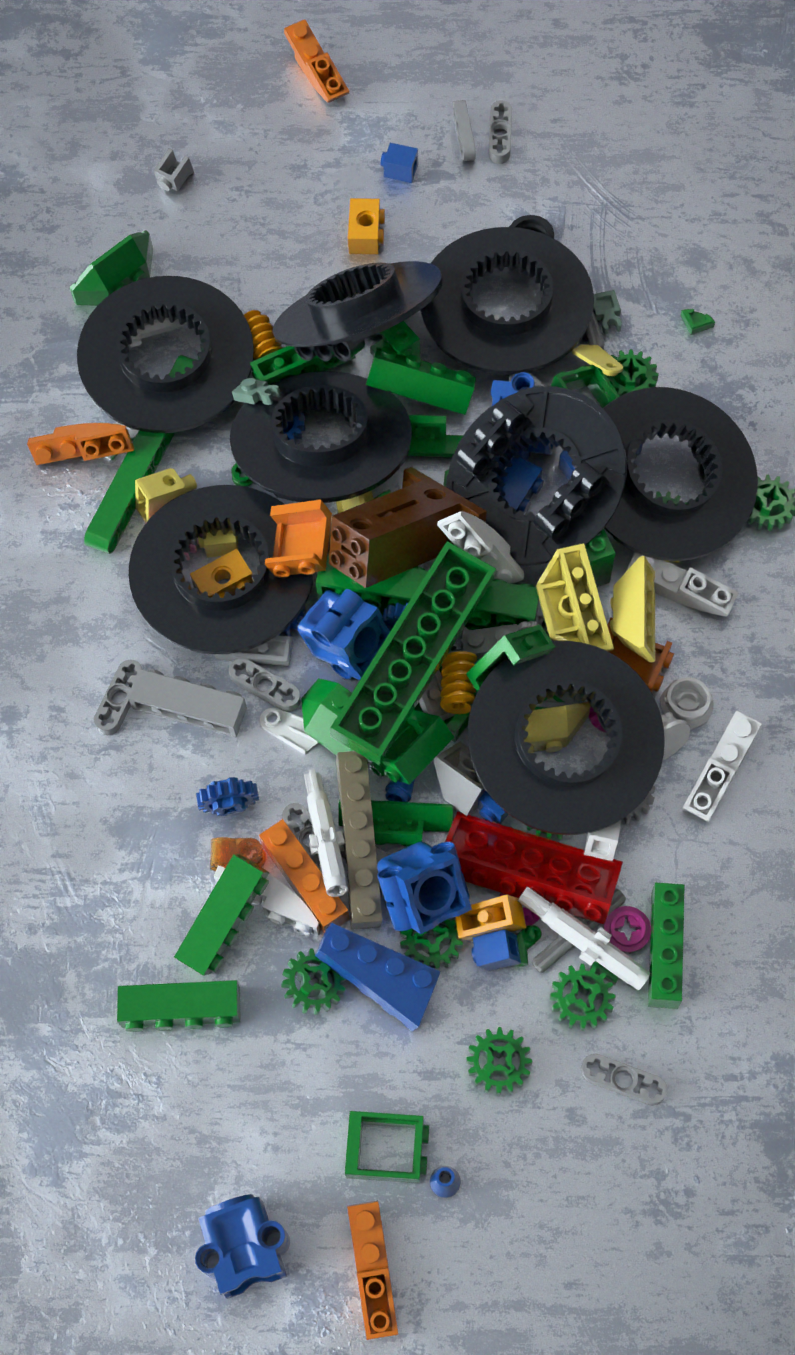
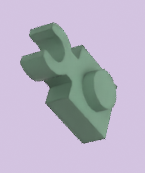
[593,290,622,335]
[232,378,281,405]

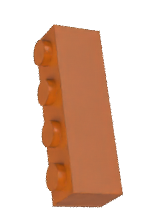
[259,819,350,933]

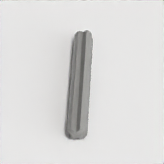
[532,889,626,973]

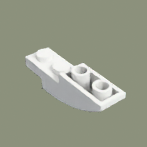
[437,511,524,584]
[625,552,739,617]
[683,710,762,822]
[214,865,321,936]

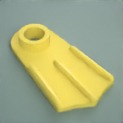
[572,344,623,376]

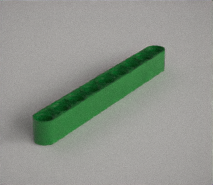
[84,355,198,554]

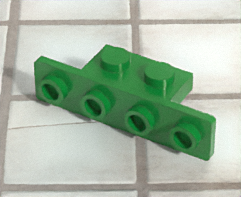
[408,415,463,457]
[338,800,453,846]

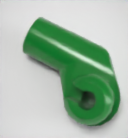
[514,925,542,967]

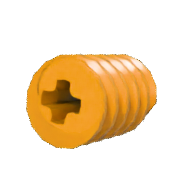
[244,310,283,361]
[440,651,477,714]

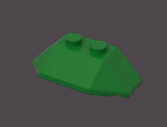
[69,230,153,306]
[301,678,370,764]

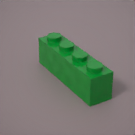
[366,347,476,415]
[174,854,270,976]
[117,980,240,1032]

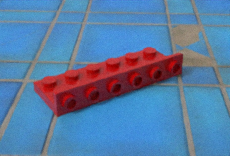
[445,811,623,924]

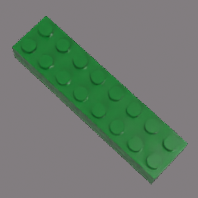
[330,541,496,766]
[316,555,539,630]

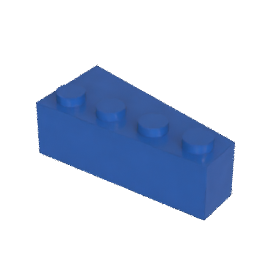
[315,923,441,1031]

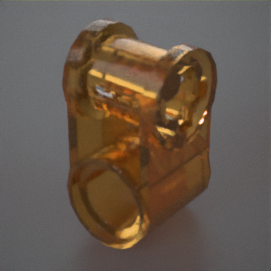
[210,837,267,871]

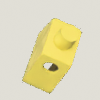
[135,468,197,523]

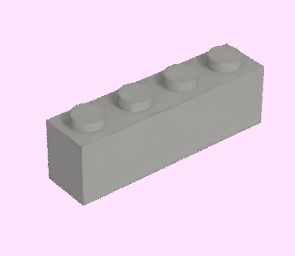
[128,669,247,737]

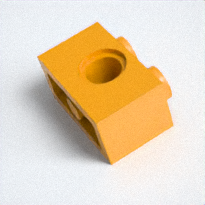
[348,198,385,254]
[190,549,253,598]
[455,895,526,942]

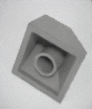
[434,741,486,816]

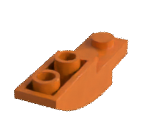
[284,19,349,103]
[27,423,134,465]
[347,1200,398,1340]

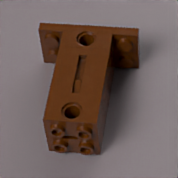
[329,467,487,588]

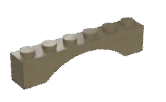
[336,751,382,930]

